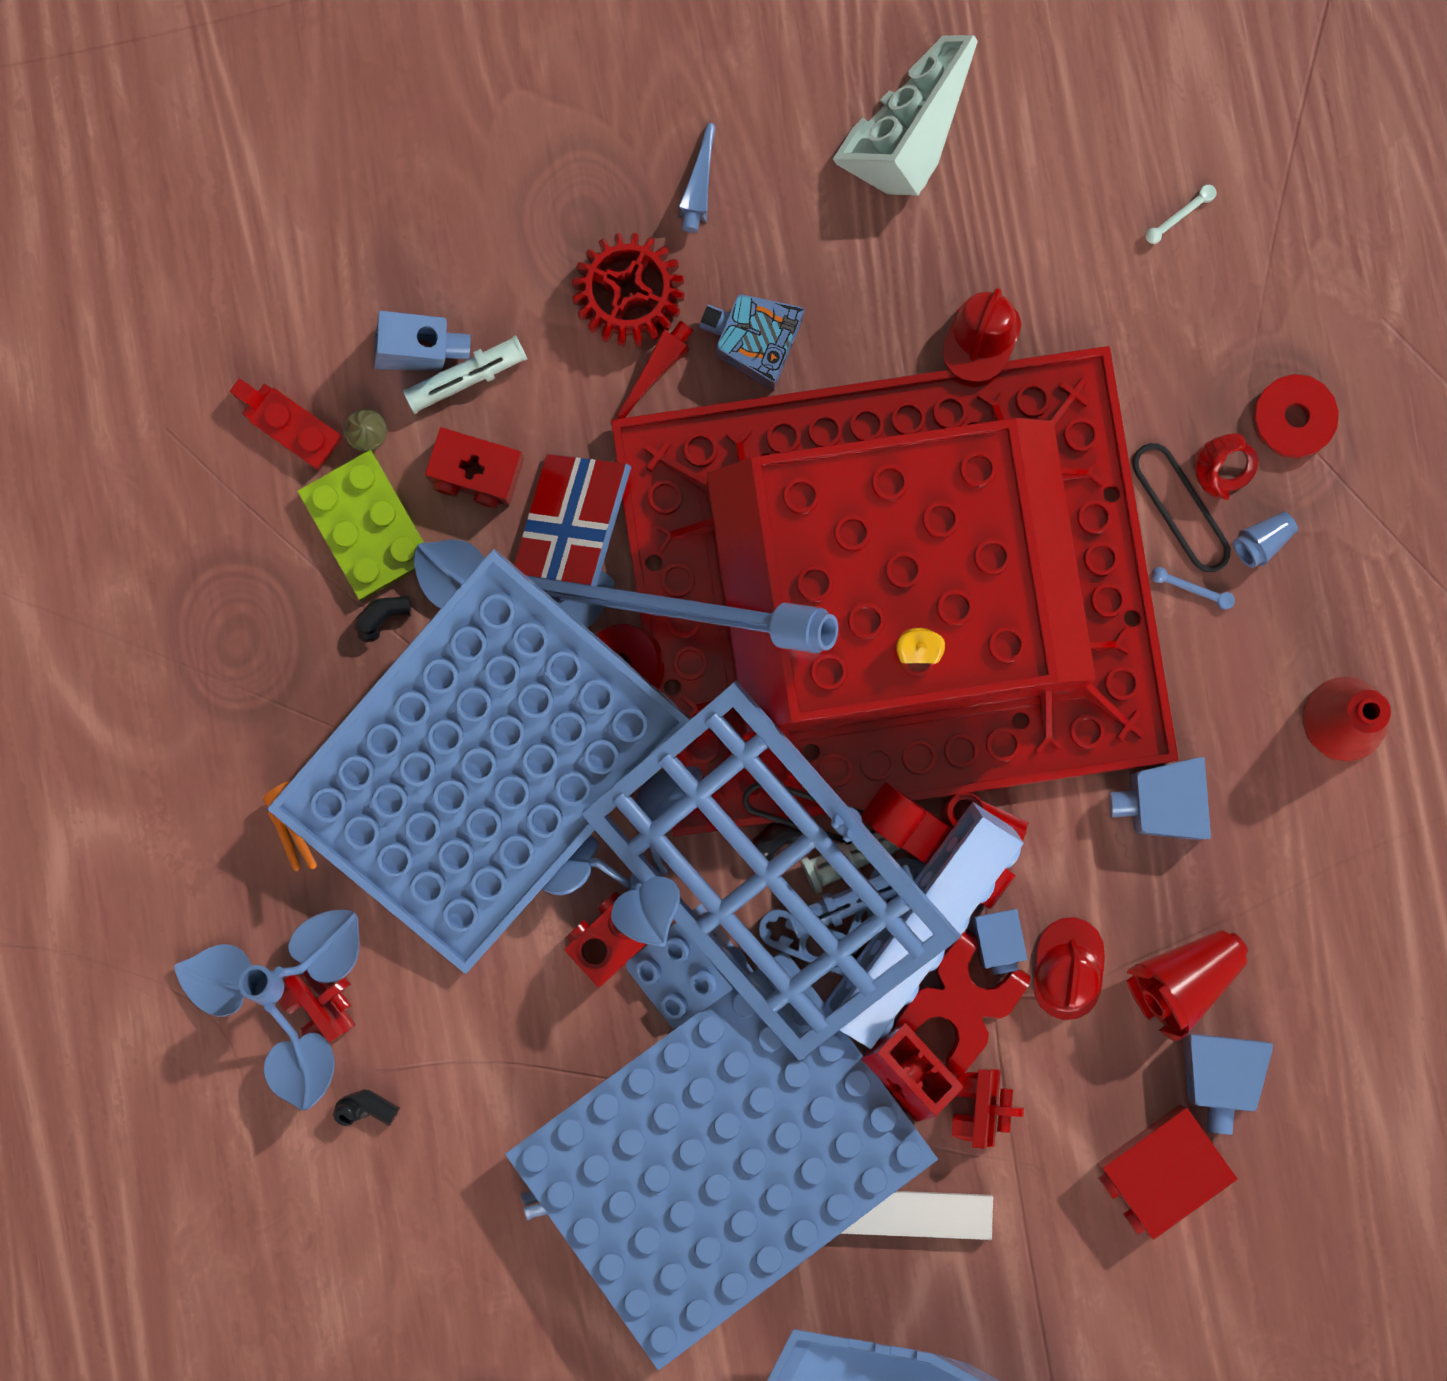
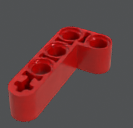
[861,781,1016,909]

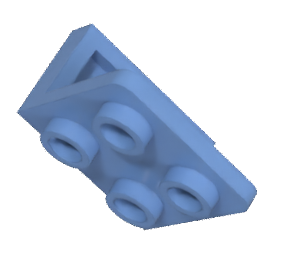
[626,904,753,1029]

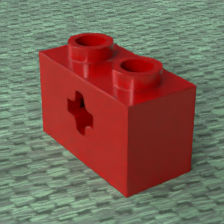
[425,427,524,509]
[860,1023,963,1122]

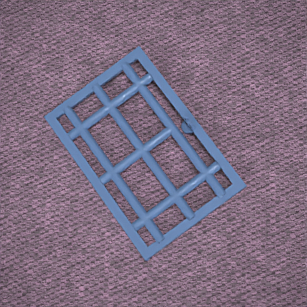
[581,680,961,1060]

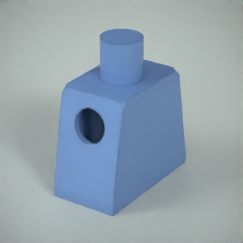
[374,311,471,371]
[1108,757,1211,840]
[1183,1033,1273,1135]

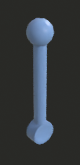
[1151,567,1235,610]

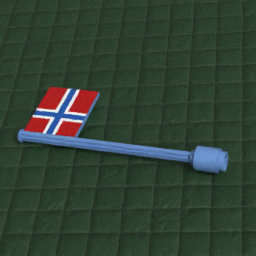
[514,454,838,653]

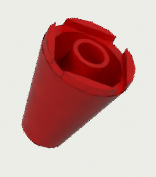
[1302,677,1391,761]
[1126,930,1248,1041]

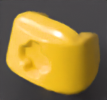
[896,628,945,664]

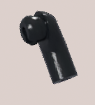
[354,596,412,642]
[752,823,803,861]

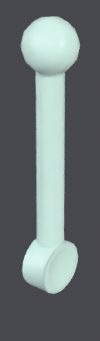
[1145,185,1217,244]

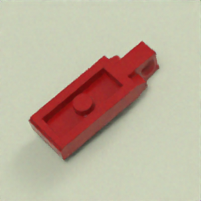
[229,378,343,471]

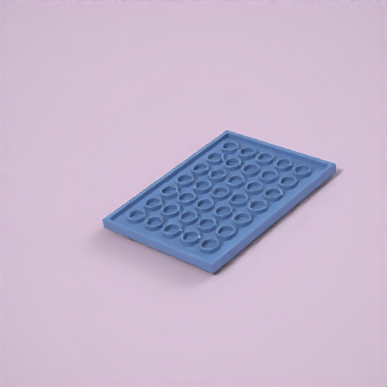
[267,548,692,974]
[505,951,938,1371]

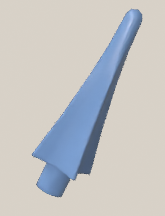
[678,123,715,233]

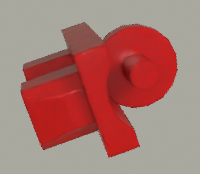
[277,970,356,1043]
[952,1068,1024,1149]

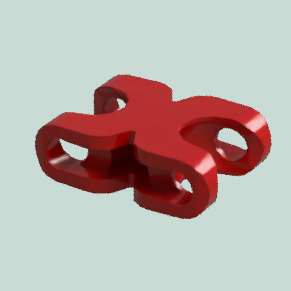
[894,929,1030,1076]

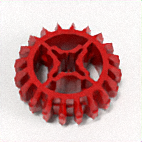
[572,233,685,347]

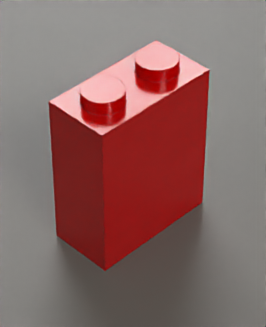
[1097,1104,1238,1240]

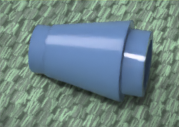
[1233,511,1298,568]

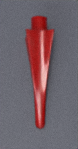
[616,321,694,419]

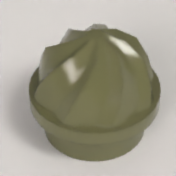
[344,409,387,452]

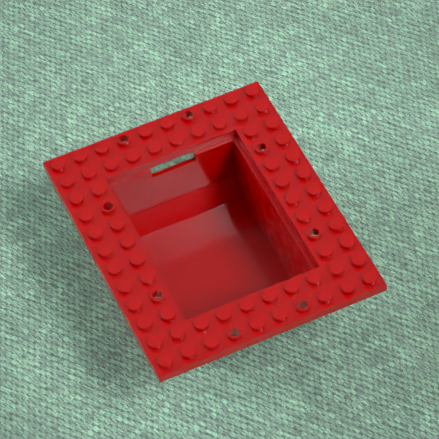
[611,346,1179,838]

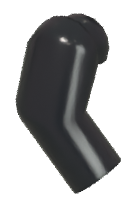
[333,1089,400,1126]

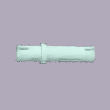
[403,335,528,414]

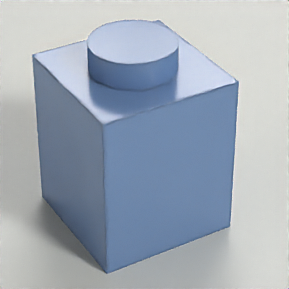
[971,909,1028,975]

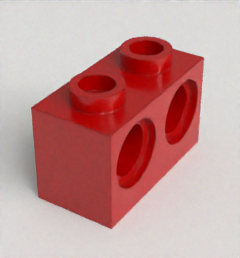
[564,891,647,988]

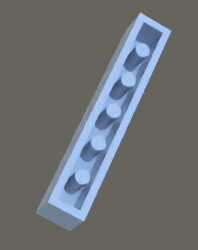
[823,802,1024,1049]

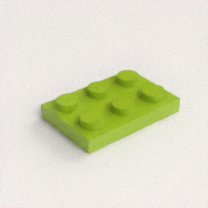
[297,450,424,602]

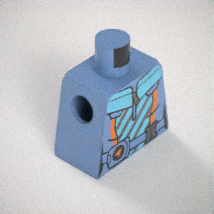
[699,294,805,391]

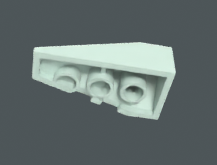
[833,35,978,196]

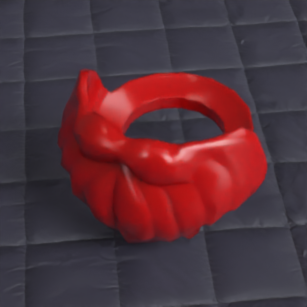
[1194,433,1259,500]

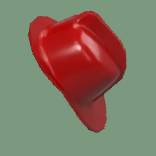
[942,288,1022,383]
[1034,917,1105,1020]

